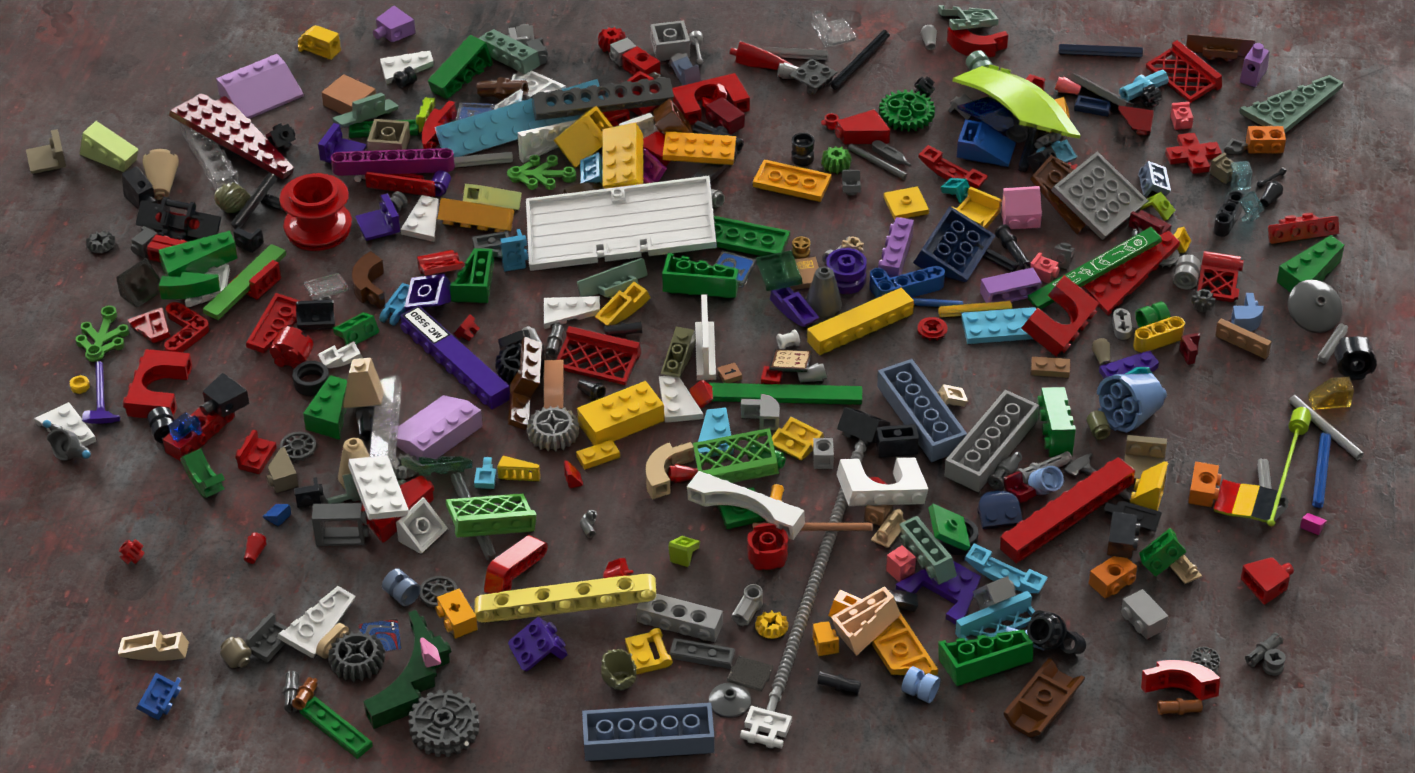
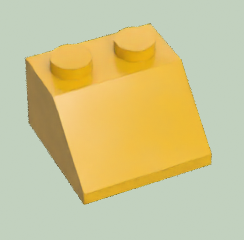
[1130,461,1168,511]

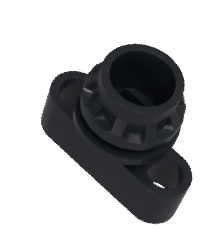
[1027,610,1086,654]

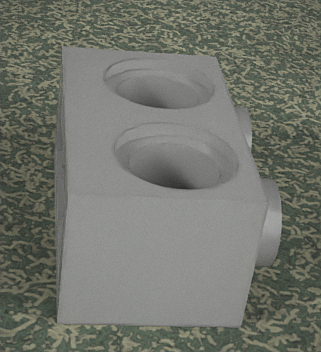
[972,576,1016,610]

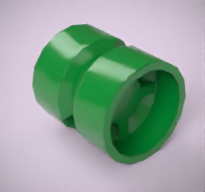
[1135,301,1170,328]

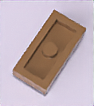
[1031,357,1070,378]

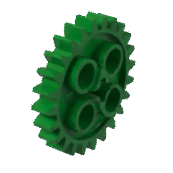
[879,89,935,132]

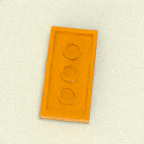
[663,132,736,165]
[753,160,832,202]

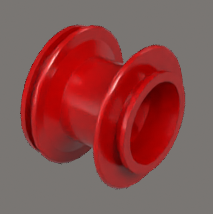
[279,173,352,251]

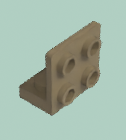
[26,129,66,174]
[1124,435,1167,481]

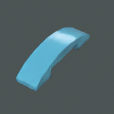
[965,544,1048,593]

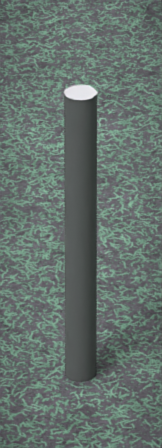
[848,144,907,180]

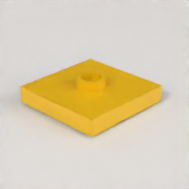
[884,186,929,220]

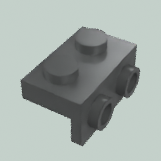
[246,613,288,663]

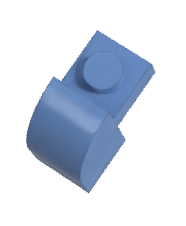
[1231,293,1264,332]

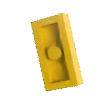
[576,439,620,470]

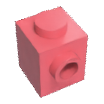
[886,545,916,582]

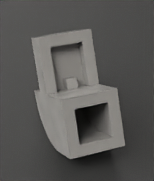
[741,394,780,430]

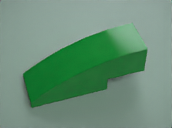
[159,272,221,300]

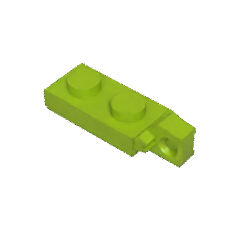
[416,97,436,132]

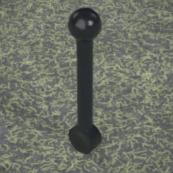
[1257,168,1287,187]

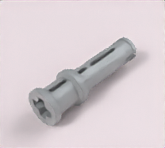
[1016,451,1073,484]

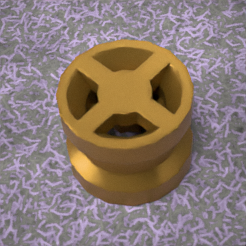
[792,236,810,259]

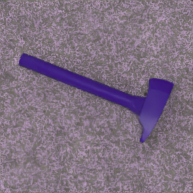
[82,361,120,424]

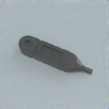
[872,140,911,167]

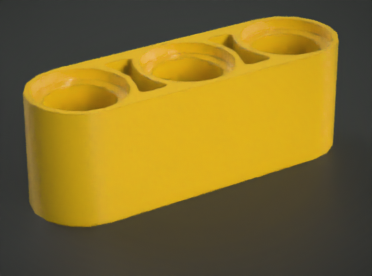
[1133,316,1185,353]

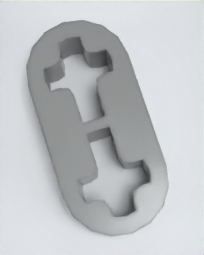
[1112,308,1132,340]

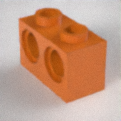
[1246,126,1286,153]

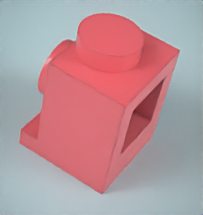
[1170,102,1193,130]
[1030,252,1060,284]

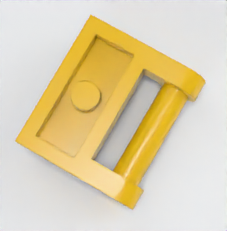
[625,628,673,674]

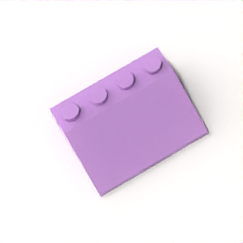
[216,54,304,119]
[386,395,482,467]

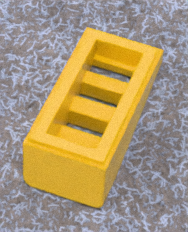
[497,456,541,481]

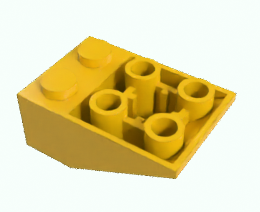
[554,106,613,168]

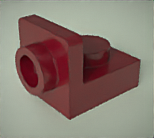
[1179,333,1200,365]

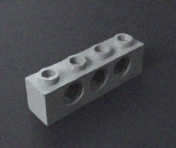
[636,594,723,642]

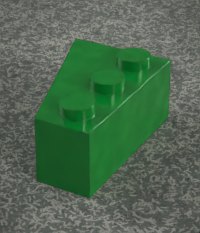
[450,248,494,303]
[303,375,347,440]

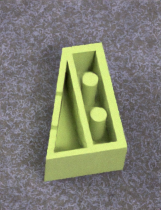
[80,121,139,172]

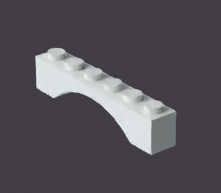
[687,471,805,540]

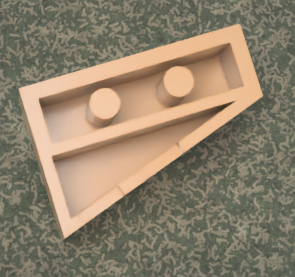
[831,586,901,656]

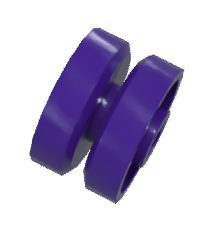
[826,248,867,294]

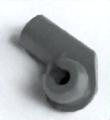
[580,510,597,538]

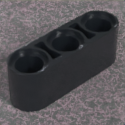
[1213,191,1244,237]

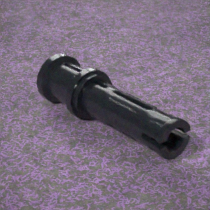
[995,224,1031,270]

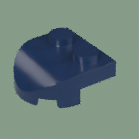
[977,491,1022,529]

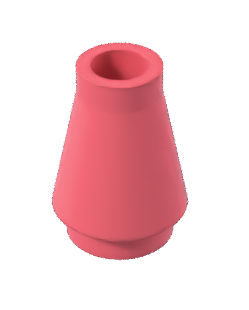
[1055,77,1081,95]

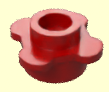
[821,113,840,130]

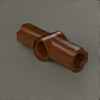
[476,77,529,100]

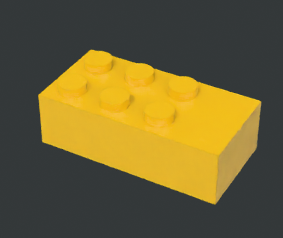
[602,122,643,189]
[577,381,665,445]

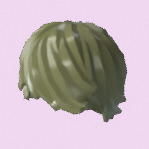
[214,182,251,213]
[601,649,637,691]

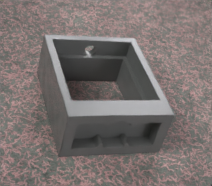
[312,503,369,546]

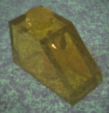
[1308,377,1354,409]

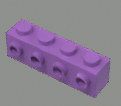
[878,217,914,278]

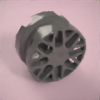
[1190,647,1221,674]

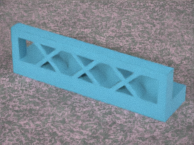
[955,591,1035,641]

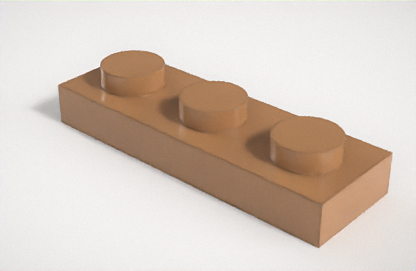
[1215,318,1272,359]

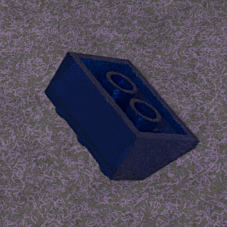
[957,96,1014,132]

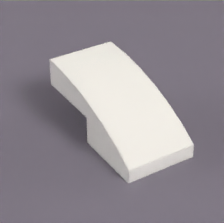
[318,341,363,368]

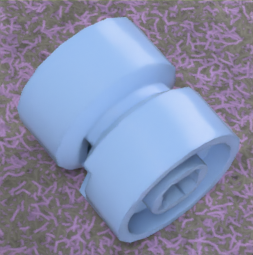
[1028,466,1064,495]
[901,666,940,703]

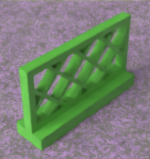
[693,428,779,483]
[446,494,537,538]

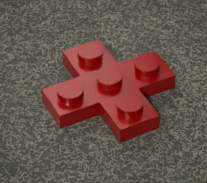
[1165,133,1222,174]

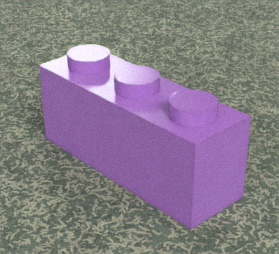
[980,268,1041,303]

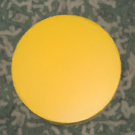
[70,375,90,394]

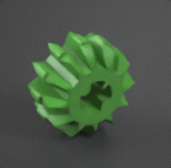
[821,146,851,175]

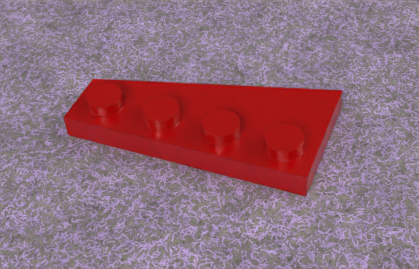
[246,293,300,353]

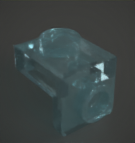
[1231,161,1253,190]

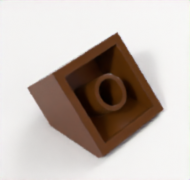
[653,98,693,134]

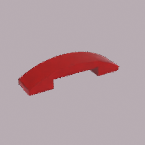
[918,145,988,188]

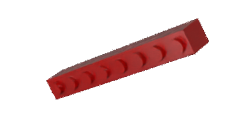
[1000,457,1135,564]

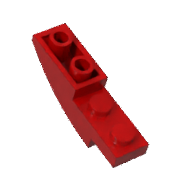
[422,100,457,149]

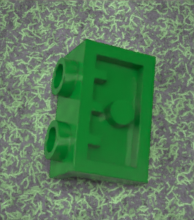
[332,312,379,345]
[1139,528,1186,576]

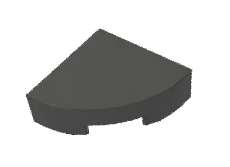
[1224,138,1248,154]

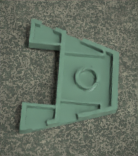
[938,5,998,30]

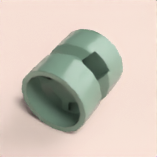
[966,51,993,71]

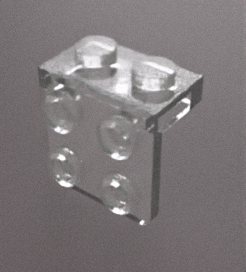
[811,10,856,47]

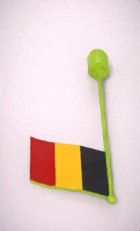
[1214,407,1311,526]

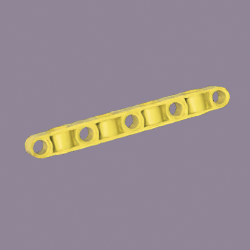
[474,574,656,622]

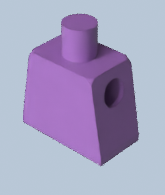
[373,6,415,42]
[1240,43,1269,87]

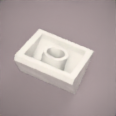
[396,497,448,554]

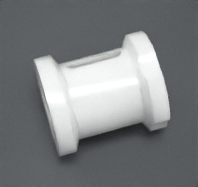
[776,330,800,349]

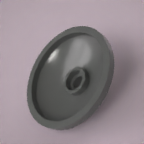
[1288,280,1343,333]

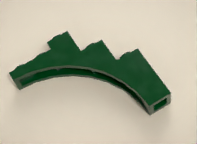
[363,610,452,729]

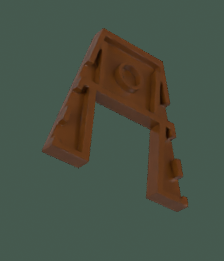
[1030,155,1086,235]

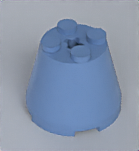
[1097,373,1167,432]

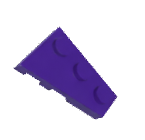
[1099,350,1159,379]

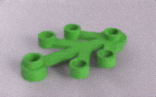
[507,155,576,190]
[76,306,129,362]

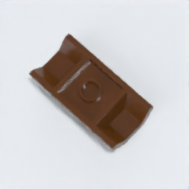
[1003,658,1085,737]

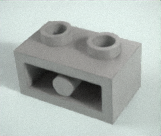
[1121,589,1168,640]

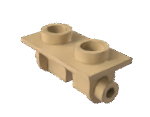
[871,509,906,548]
[1170,555,1202,584]

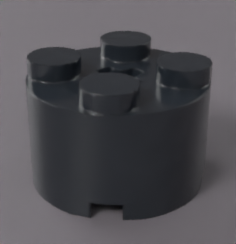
[1334,336,1377,381]

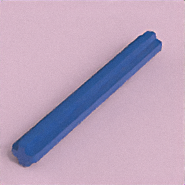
[1312,433,1331,508]

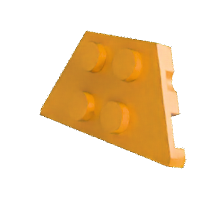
[872,613,938,675]

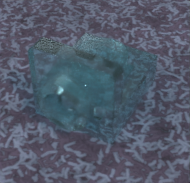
[1239,191,1264,222]

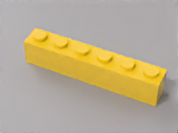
[807,288,914,355]

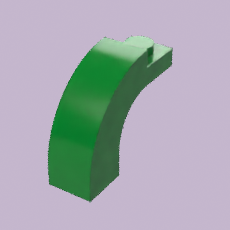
[180,449,225,498]

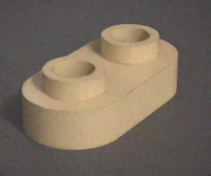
[316,623,350,659]

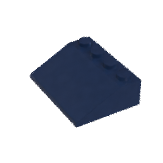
[913,206,996,282]

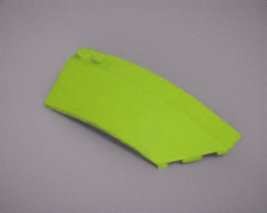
[953,64,1081,139]

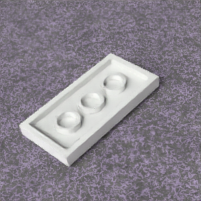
[348,456,409,520]

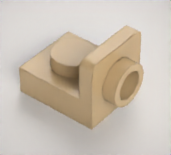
[937,384,968,407]

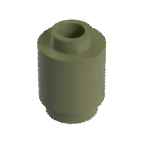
[1086,411,1111,440]

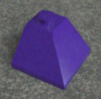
[404,274,451,309]

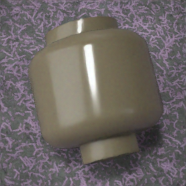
[220,637,252,668]

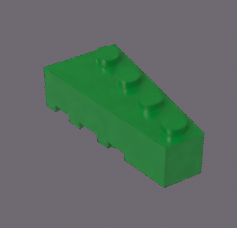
[428,35,493,99]
[159,231,238,277]
[1277,235,1344,292]
[662,253,739,298]
[1037,387,1076,457]
[938,630,1033,686]

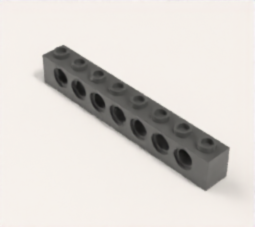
[532,77,674,121]

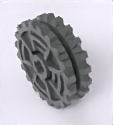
[408,690,479,757]

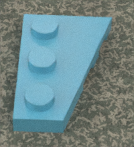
[695,408,734,458]

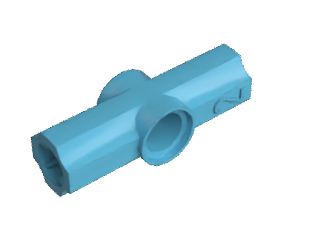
[1119,69,1169,101]

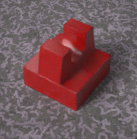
[454,314,480,341]

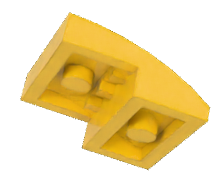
[772,417,824,460]

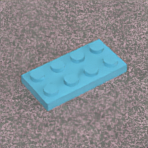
[961,307,1036,344]

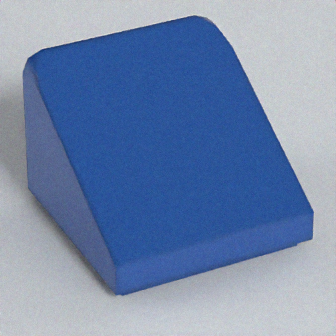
[263,504,291,526]

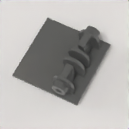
[789,59,838,95]

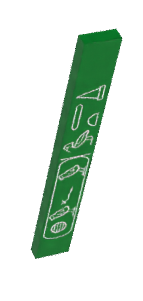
[1027,227,1162,310]

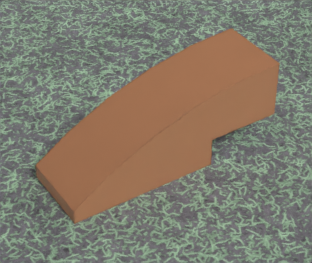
[544,360,564,409]

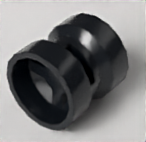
[393,66,417,88]

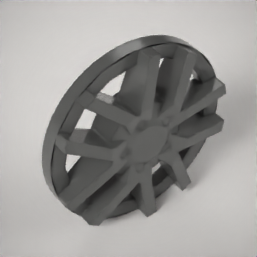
[279,431,316,462]
[419,576,458,607]

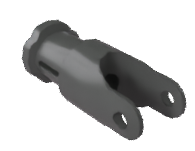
[988,452,1022,490]

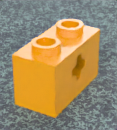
[435,588,478,638]

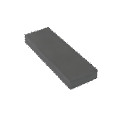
[669,638,735,669]

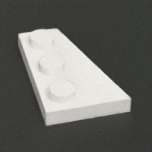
[380,51,434,85]
[401,195,439,242]
[544,296,600,329]
[659,376,704,423]
[34,403,96,446]

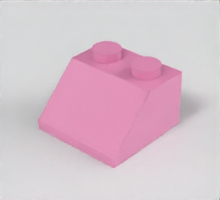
[1001,186,1042,229]

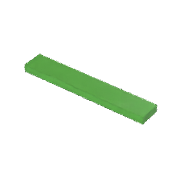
[203,244,286,320]

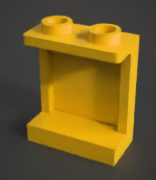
[953,187,1001,229]

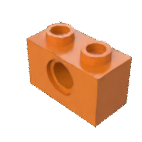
[1188,461,1222,507]
[1089,556,1137,599]

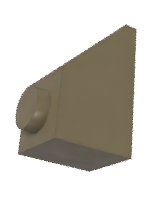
[266,447,299,493]

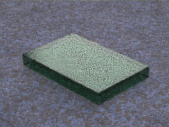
[756,250,803,291]

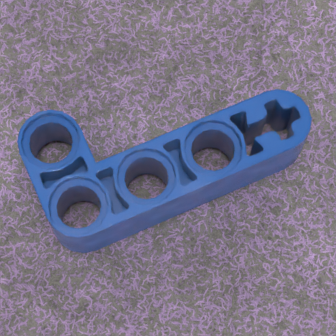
[869,266,945,298]

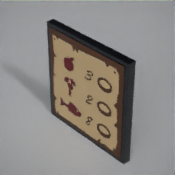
[769,349,813,372]

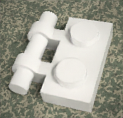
[740,706,792,749]

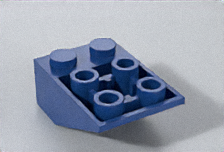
[957,119,1016,167]

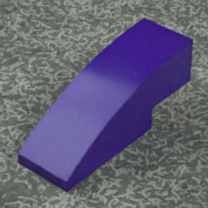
[770,283,819,327]

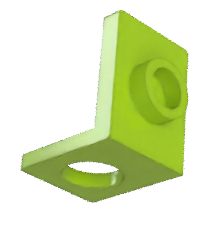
[1140,192,1175,221]

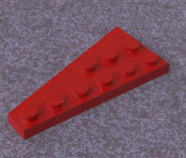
[1081,231,1180,316]

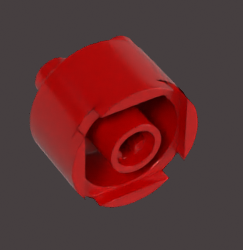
[270,326,314,369]
[747,523,788,570]

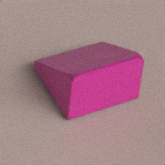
[1300,513,1327,535]

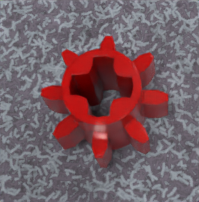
[119,539,144,564]

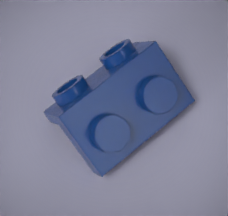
[136,673,181,720]

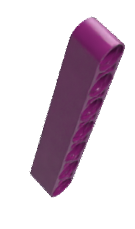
[331,148,455,176]

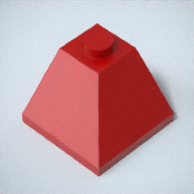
[1118,106,1154,135]

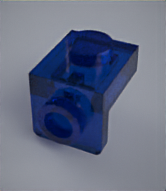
[168,412,203,442]

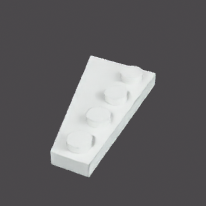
[518,120,576,163]
[277,586,355,658]

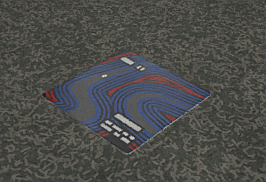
[359,619,401,651]

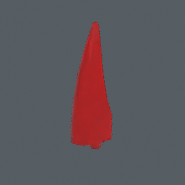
[729,41,792,70]

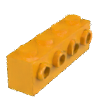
[437,198,514,233]

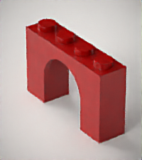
[672,73,750,125]
[1021,275,1099,356]
[123,349,193,418]

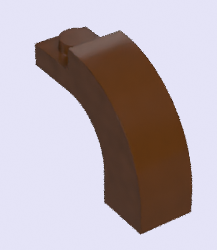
[352,251,386,309]

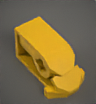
[298,25,341,60]

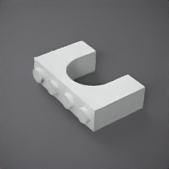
[837,458,928,506]

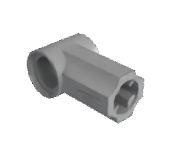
[732,584,763,626]

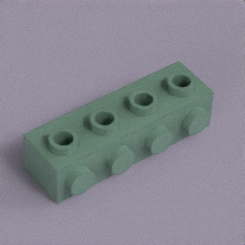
[479,29,540,74]
[899,516,957,584]

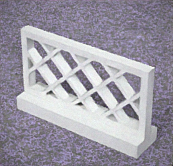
[695,294,716,380]

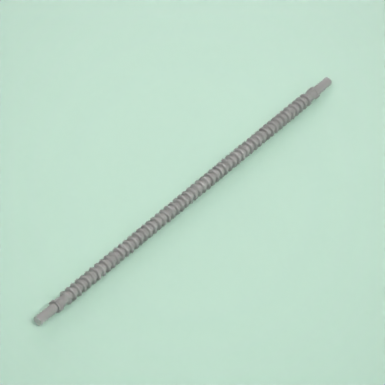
[766,438,867,712]

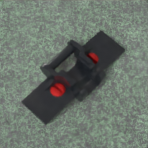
[136,197,221,241]

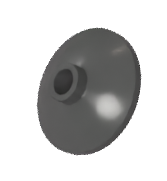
[709,683,751,718]

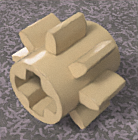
[841,237,864,253]

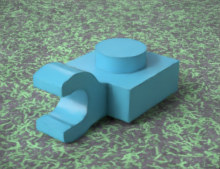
[474,457,497,489]

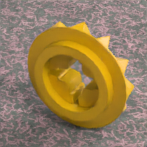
[755,610,788,639]

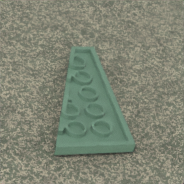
[1239,75,1344,133]

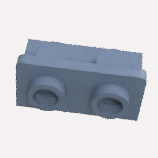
[1138,161,1171,197]

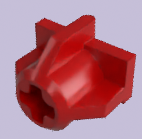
[603,558,634,578]

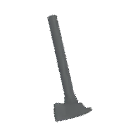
[1065,453,1132,502]

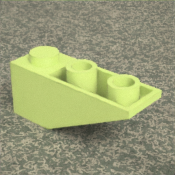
[463,184,522,210]

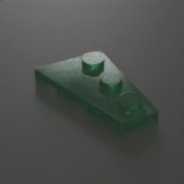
[401,456,473,476]

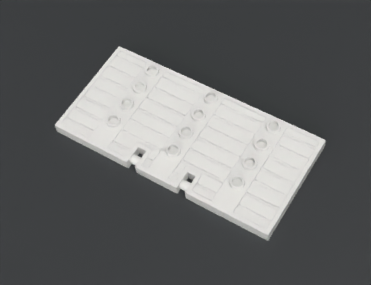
[526,176,717,271]

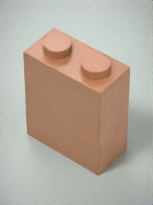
[321,74,376,114]

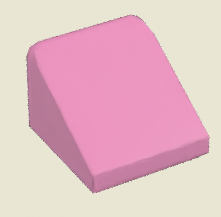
[420,638,441,667]

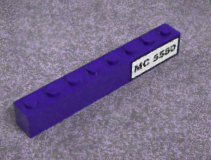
[400,305,510,410]

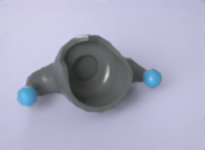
[43,420,91,461]

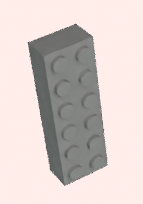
[944,390,1039,492]

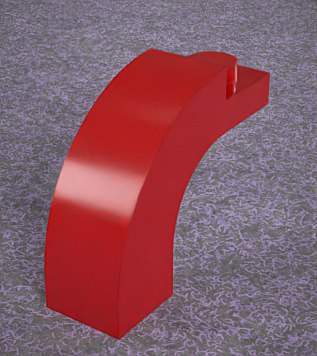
[947,27,1008,57]
[1141,660,1220,701]

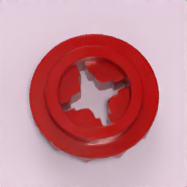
[918,317,948,341]

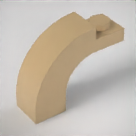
[646,442,694,500]

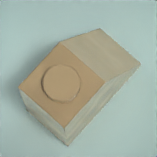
[343,358,384,408]

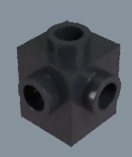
[265,123,296,149]

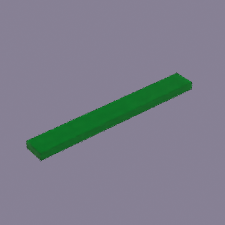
[709,383,862,405]

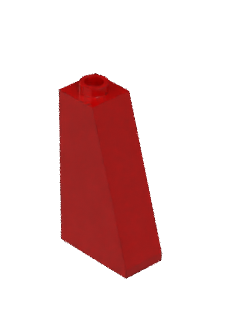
[362,475,434,543]

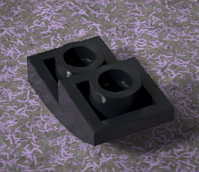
[874,589,918,612]

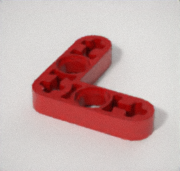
[164,302,210,353]

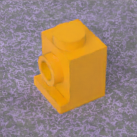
[828,590,862,617]
[813,621,839,656]

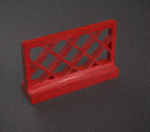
[1146,40,1222,103]
[556,326,641,385]

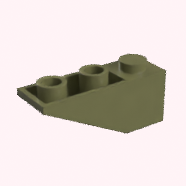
[661,326,696,378]

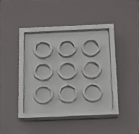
[1051,151,1148,240]

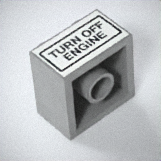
[651,20,690,61]

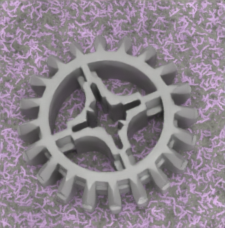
[527,406,579,451]

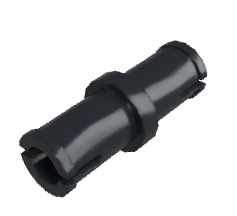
[604,321,643,337]
[817,671,861,694]

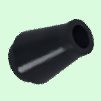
[1260,181,1283,207]
[577,379,606,400]

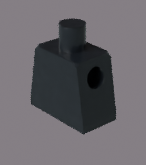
[122,166,157,210]
[200,373,249,417]

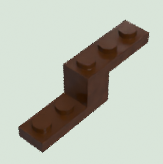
[508,337,542,430]

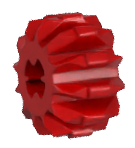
[598,27,626,53]

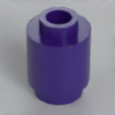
[431,170,451,197]

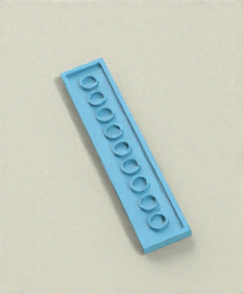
[435,79,604,157]

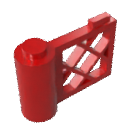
[417,250,465,276]
[1197,251,1244,302]

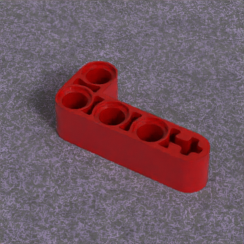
[484,535,548,594]

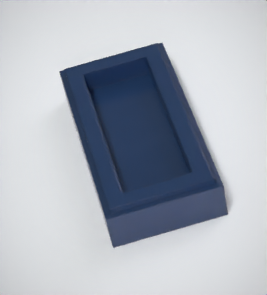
[1074,95,1112,117]

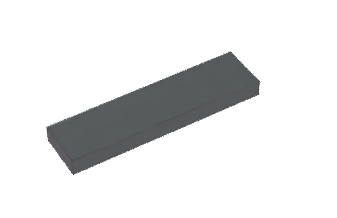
[1069,73,1134,107]

